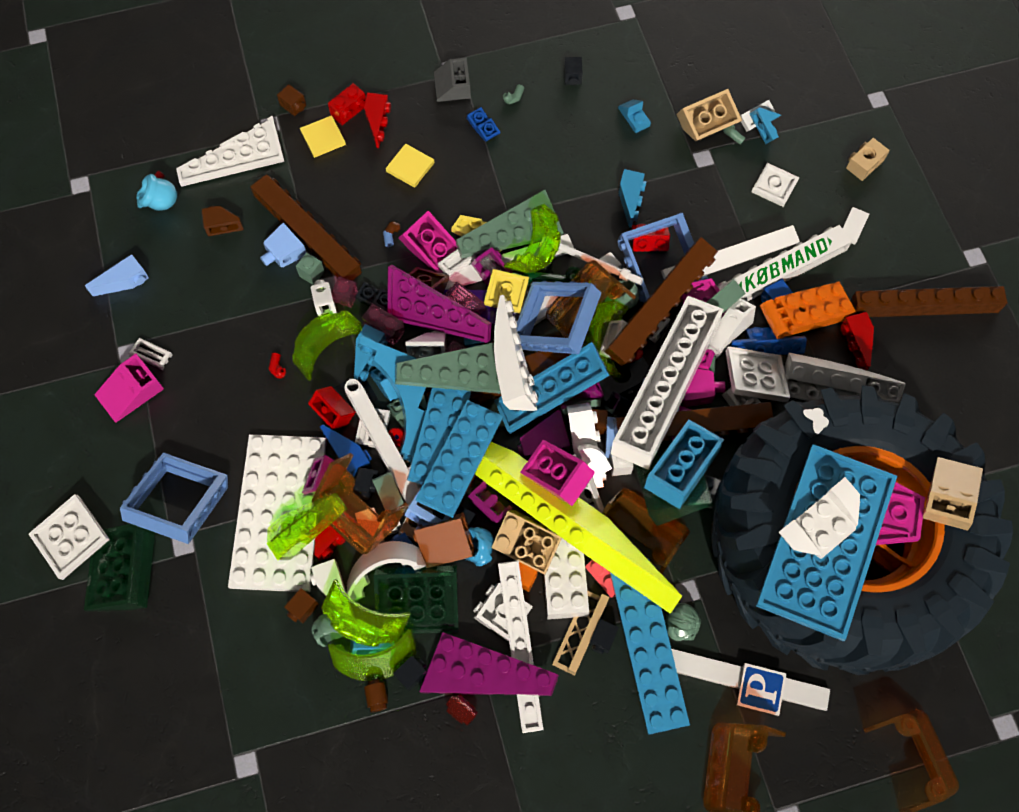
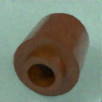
[364,679,388,712]

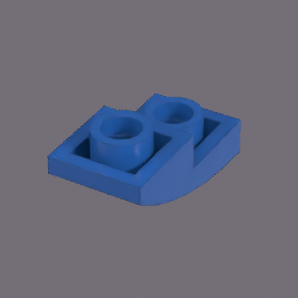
[466,107,501,141]

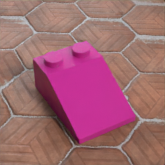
[399,211,457,273]
[520,440,595,506]

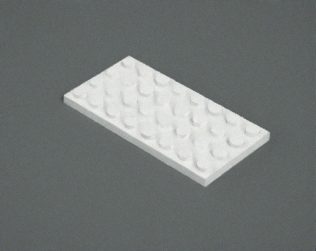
[228,434,327,592]

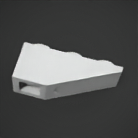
[709,298,756,352]

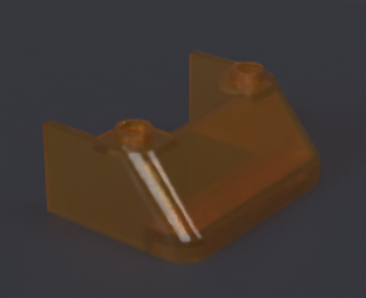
[546,260,636,348]
[312,453,408,554]
[602,488,690,574]
[864,710,959,812]
[703,723,786,812]

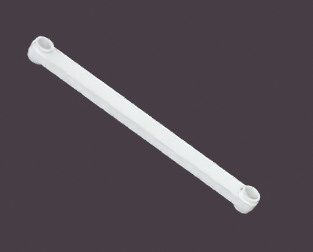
[344,379,433,525]

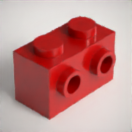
[328,83,366,125]
[308,386,356,430]

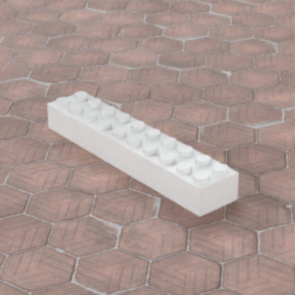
[611,296,724,470]

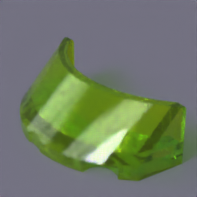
[504,204,561,273]
[582,300,628,379]
[292,311,362,381]
[321,579,411,646]
[328,629,417,682]

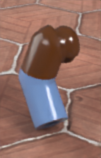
[383,221,401,247]

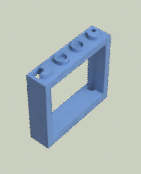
[617,213,708,304]
[517,281,601,354]
[120,453,228,544]

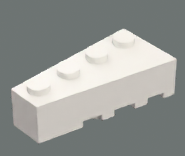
[566,403,606,490]

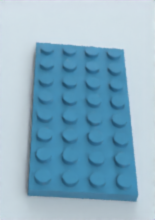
[756,444,897,641]

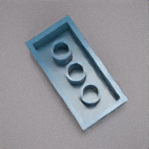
[644,419,724,509]

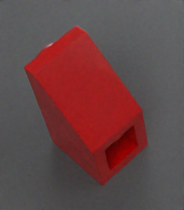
[315,513,349,562]

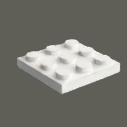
[725,346,790,403]
[29,494,110,580]

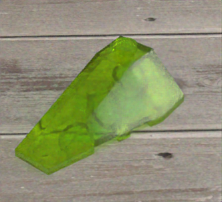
[267,493,347,560]

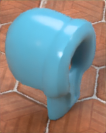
[136,174,177,210]

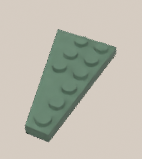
[456,190,563,259]
[395,343,501,394]

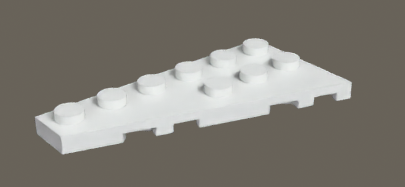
[176,116,284,187]

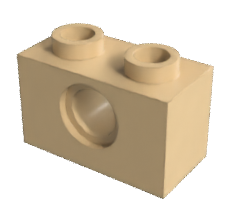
[846,138,890,181]

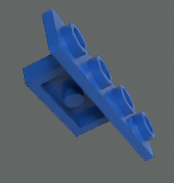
[731,327,807,355]

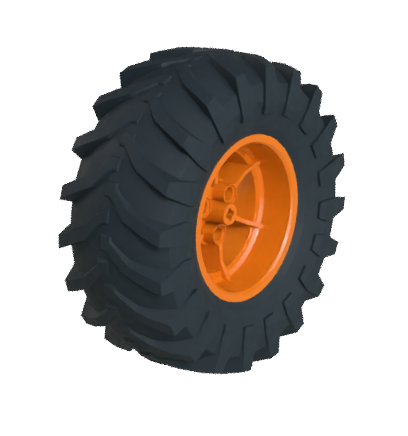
[711,385,1013,675]

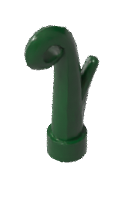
[521,267,582,284]

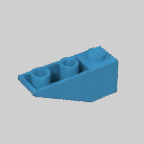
[619,169,647,228]
[354,324,387,383]

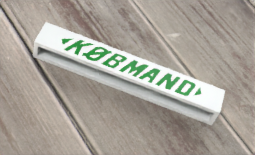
[717,225,852,302]

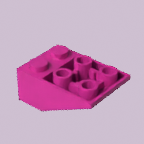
[95,353,164,423]

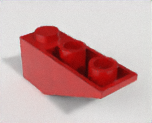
[364,92,391,148]
[841,312,874,371]

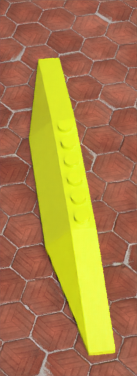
[475,442,682,613]

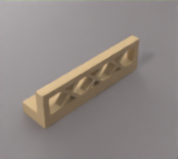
[552,591,609,676]

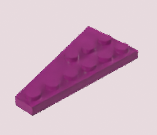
[387,264,492,343]
[420,632,559,696]

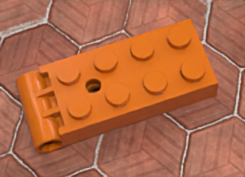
[760,282,856,339]

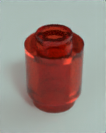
[446,694,478,726]

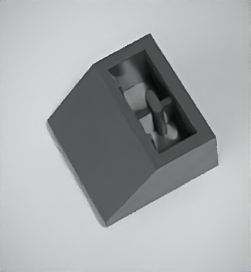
[434,58,471,102]

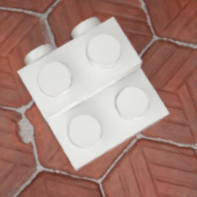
[473,583,532,641]

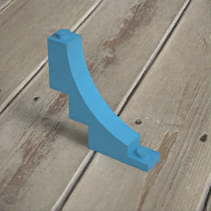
[357,336,426,462]

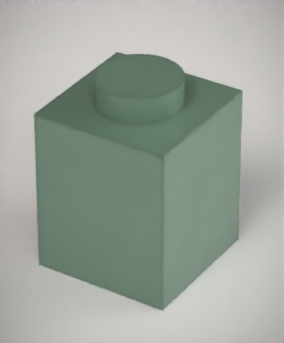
[296,253,325,285]

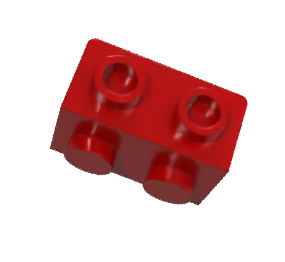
[631,224,670,252]

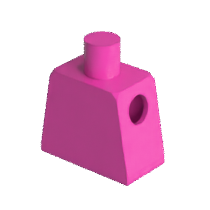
[682,369,725,407]

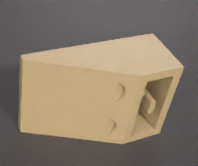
[923,457,983,531]
[491,510,562,575]

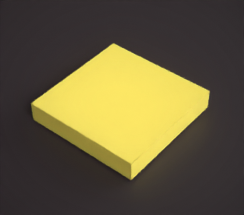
[300,115,346,158]
[386,144,435,188]
[484,269,529,313]

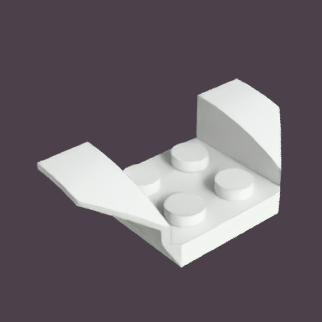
[778,477,860,559]

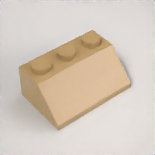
[676,89,742,141]

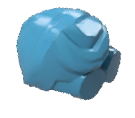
[465,527,494,566]

